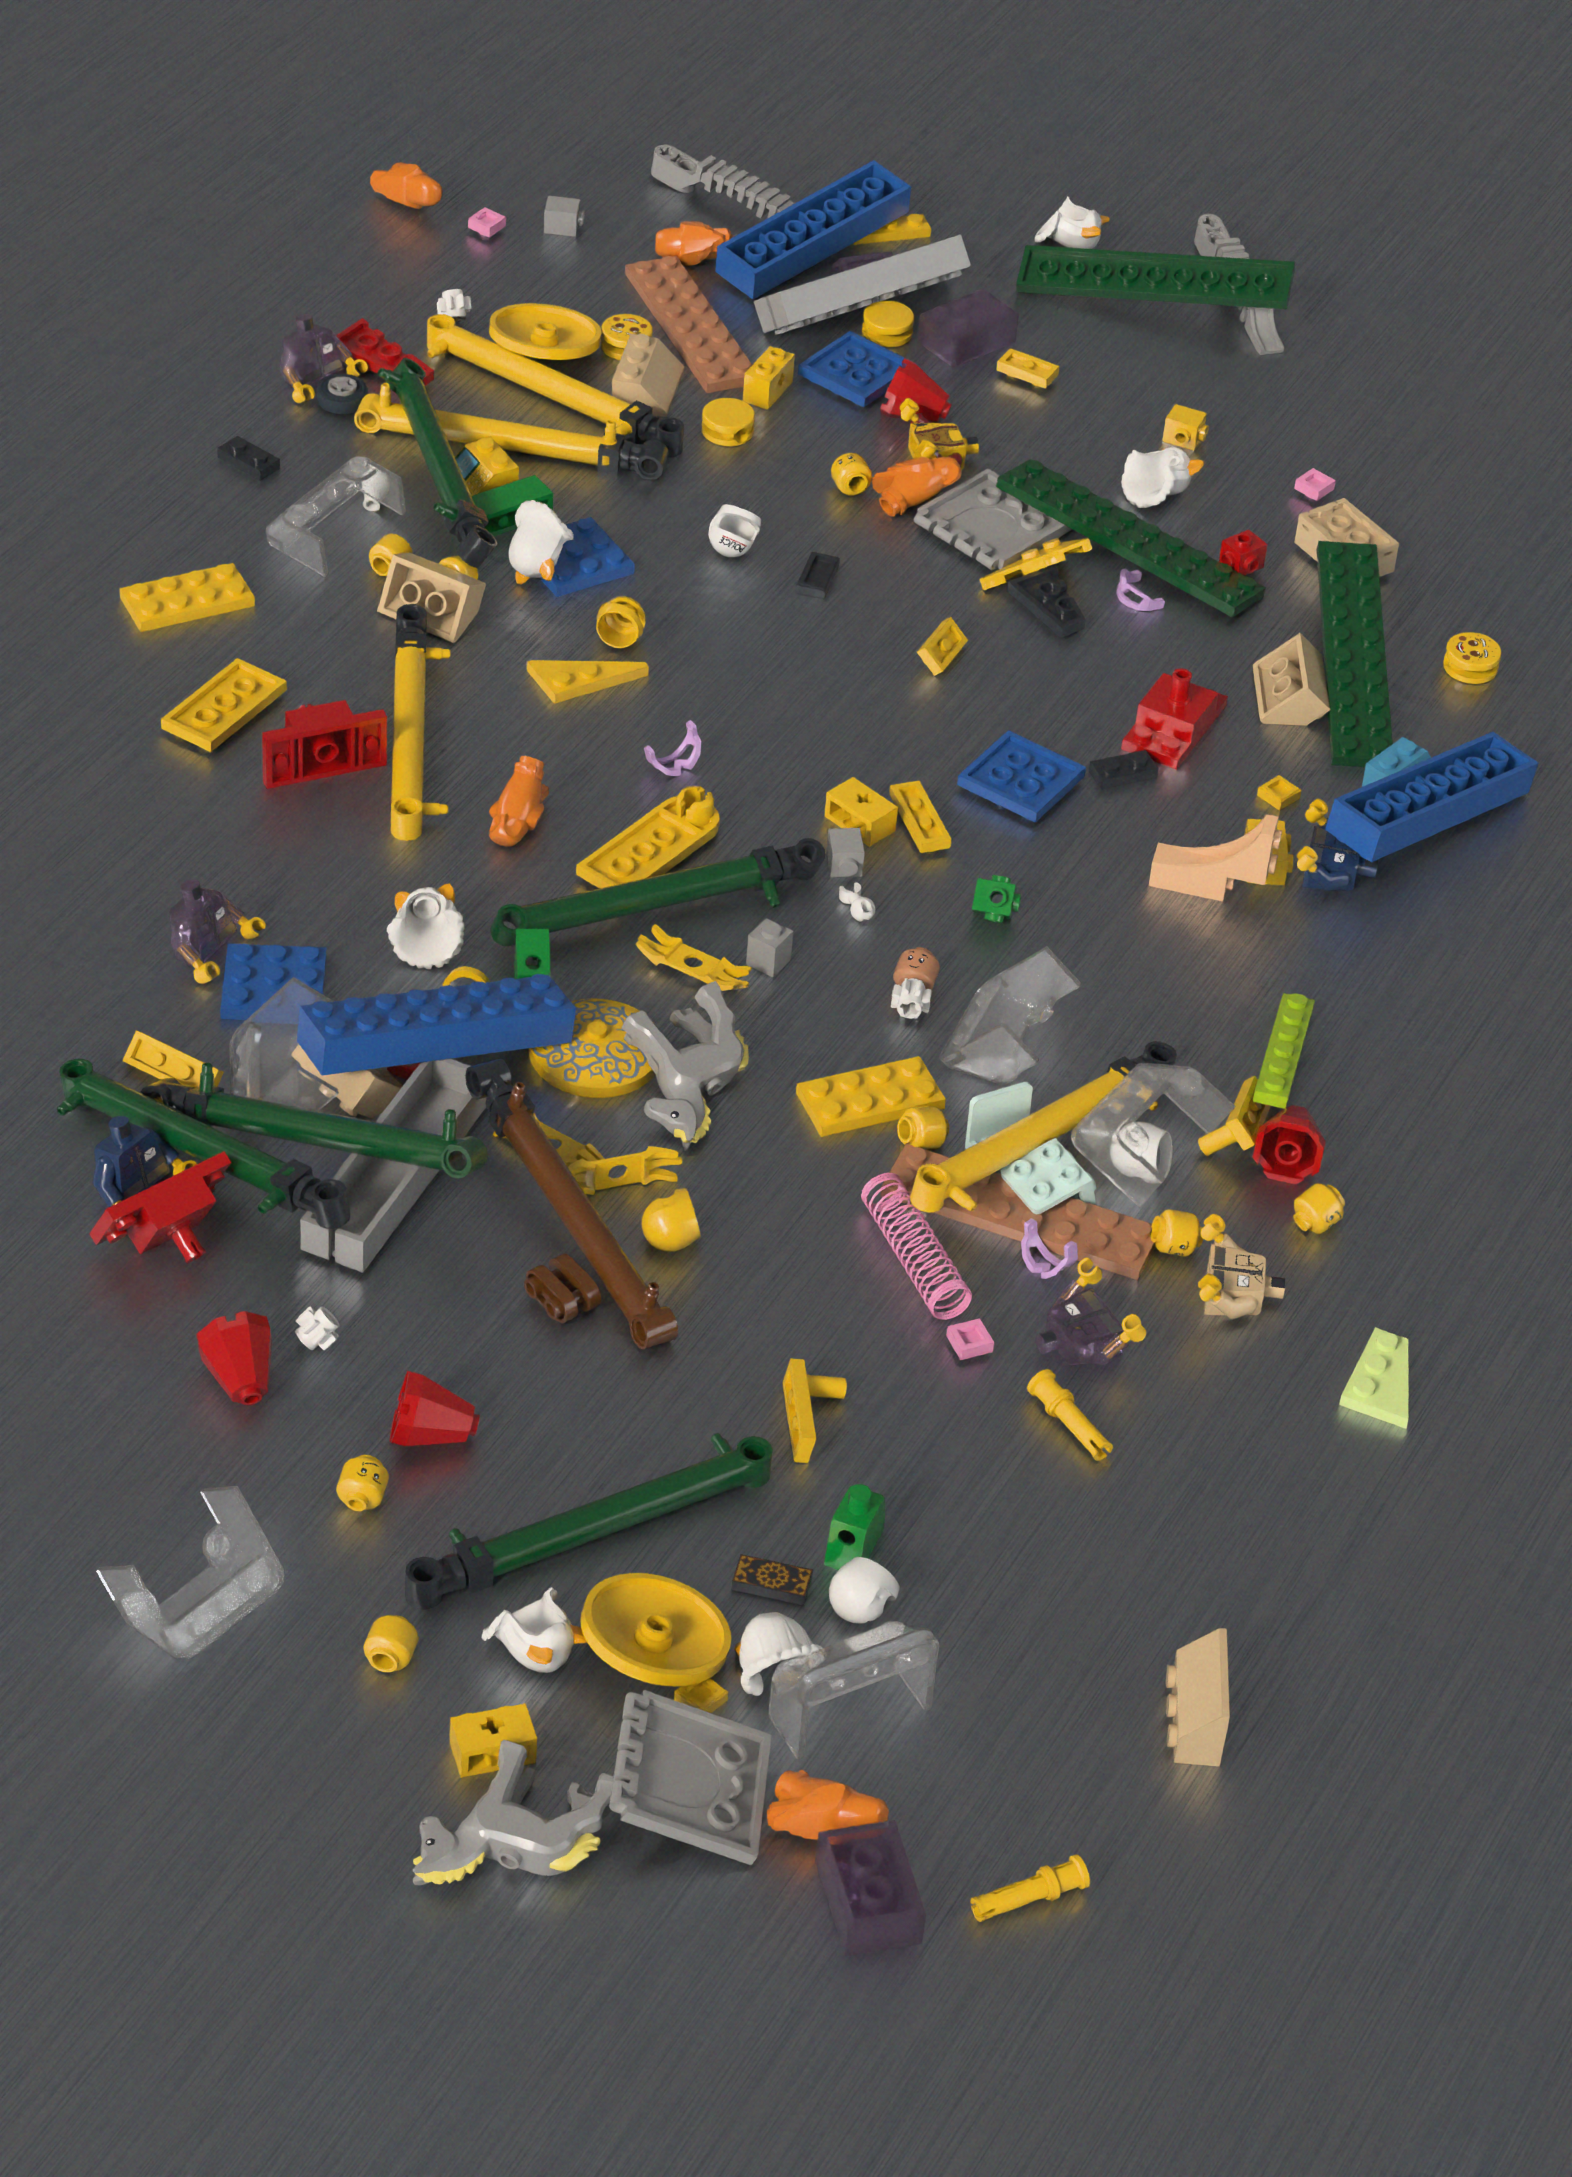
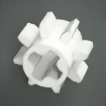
[436,289,472,322]
[891,978,932,1019]
[295,1306,340,1351]

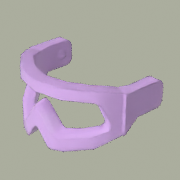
[1116,568,1165,611]
[644,720,702,776]
[1021,1219,1078,1279]

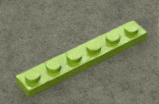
[1253,993,1315,1109]

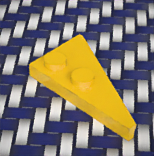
[979,538,1092,590]
[527,660,649,704]

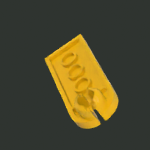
[576,785,720,888]

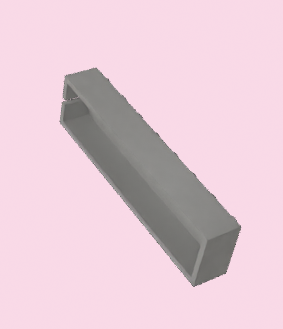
[754,235,971,335]
[300,1059,487,1272]

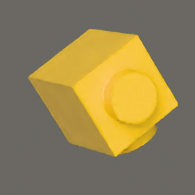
[1162,404,1209,451]

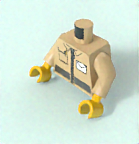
[1198,1214,1285,1319]

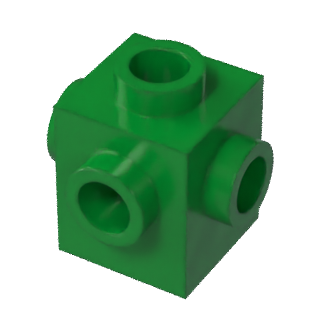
[972,875,1021,923]

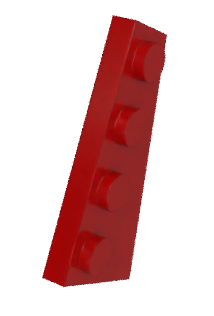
[327,318,434,386]

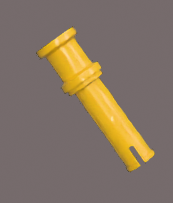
[1027,1369,1113,1461]
[970,1854,1090,1922]

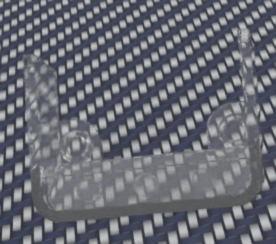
[266,456,406,577]
[939,946,1081,1084]
[229,977,339,1111]
[1071,1063,1236,1208]
[96,1486,284,1659]
[768,1621,940,1760]

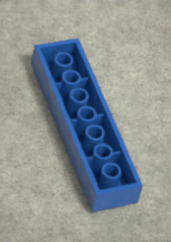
[715,160,911,299]
[1325,732,1539,862]
[297,974,576,1076]

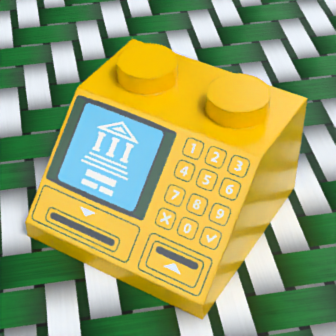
[455,437,519,496]

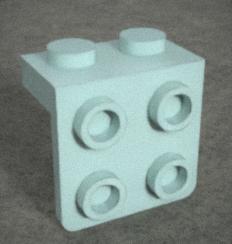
[965,1082,1033,1149]
[1001,1138,1097,1214]

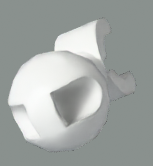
[839,882,876,922]

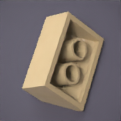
[612,334,684,417]
[377,552,486,643]
[1252,633,1330,726]
[291,1044,403,1118]
[1166,1628,1230,1767]

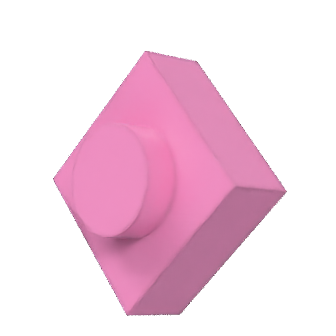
[468,207,506,237]
[1294,468,1336,501]
[946,1318,994,1360]

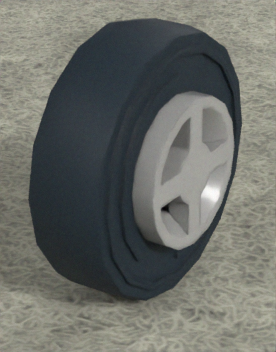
[317,374,368,414]

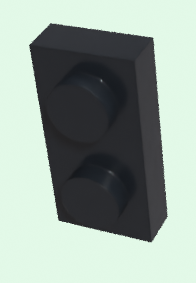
[217,436,280,481]
[1089,750,1159,790]

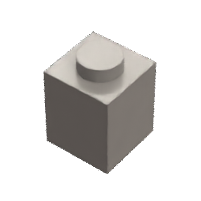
[544,196,585,237]
[826,828,865,877]
[746,918,793,977]

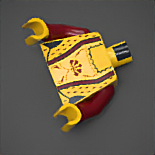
[900,398,979,470]

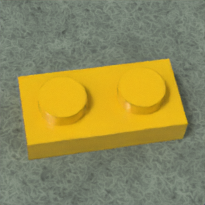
[996,348,1059,388]
[917,617,968,676]

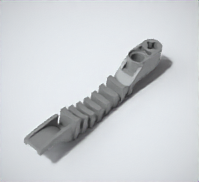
[651,144,795,219]
[1194,214,1284,355]

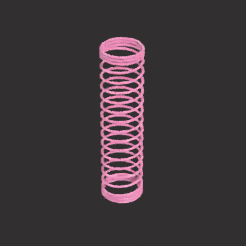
[861,1173,972,1320]

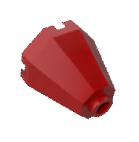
[880,358,952,423]
[1252,1105,1326,1185]
[196,1311,272,1405]
[389,1370,480,1446]

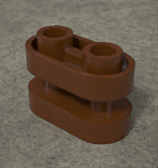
[524,1253,601,1323]

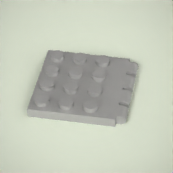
[914,469,1072,570]
[609,1690,772,1865]

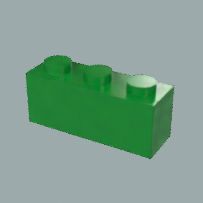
[471,475,554,536]

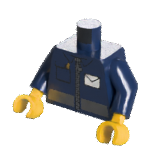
[1297,798,1378,891]
[93,1116,197,1207]

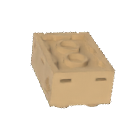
[1294,498,1399,577]

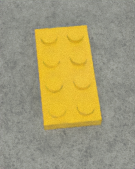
[120,563,255,632]
[161,658,287,752]
[796,1056,946,1137]

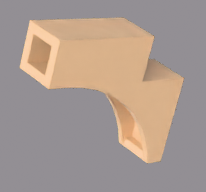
[1149,814,1282,901]

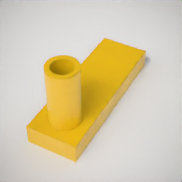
[1198,1076,1271,1156]
[782,1358,847,1463]

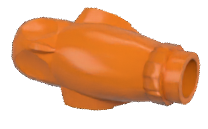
[370,162,443,209]
[655,221,736,266]
[872,457,962,517]
[489,756,549,847]
[767,1769,889,1841]

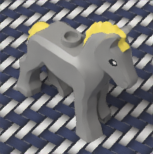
[622,981,749,1151]
[413,1739,615,1886]

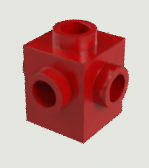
[1219,529,1268,576]

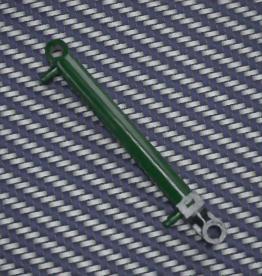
[378,358,497,568]
[490,838,826,961]
[57,1059,351,1229]
[140,1063,488,1178]
[405,1433,773,1610]

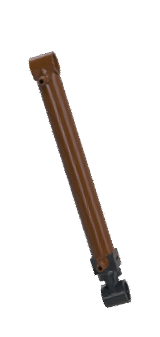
[465,1059,678,1350]

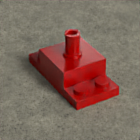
[1121,668,1228,770]
[262,700,387,789]
[89,1151,231,1264]

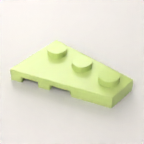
[1339,1327,1409,1429]

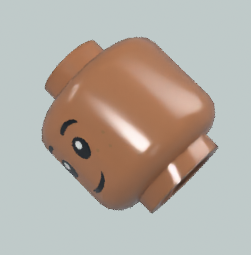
[893,947,940,990]

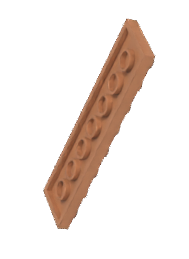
[625,256,752,393]
[880,1144,1155,1280]

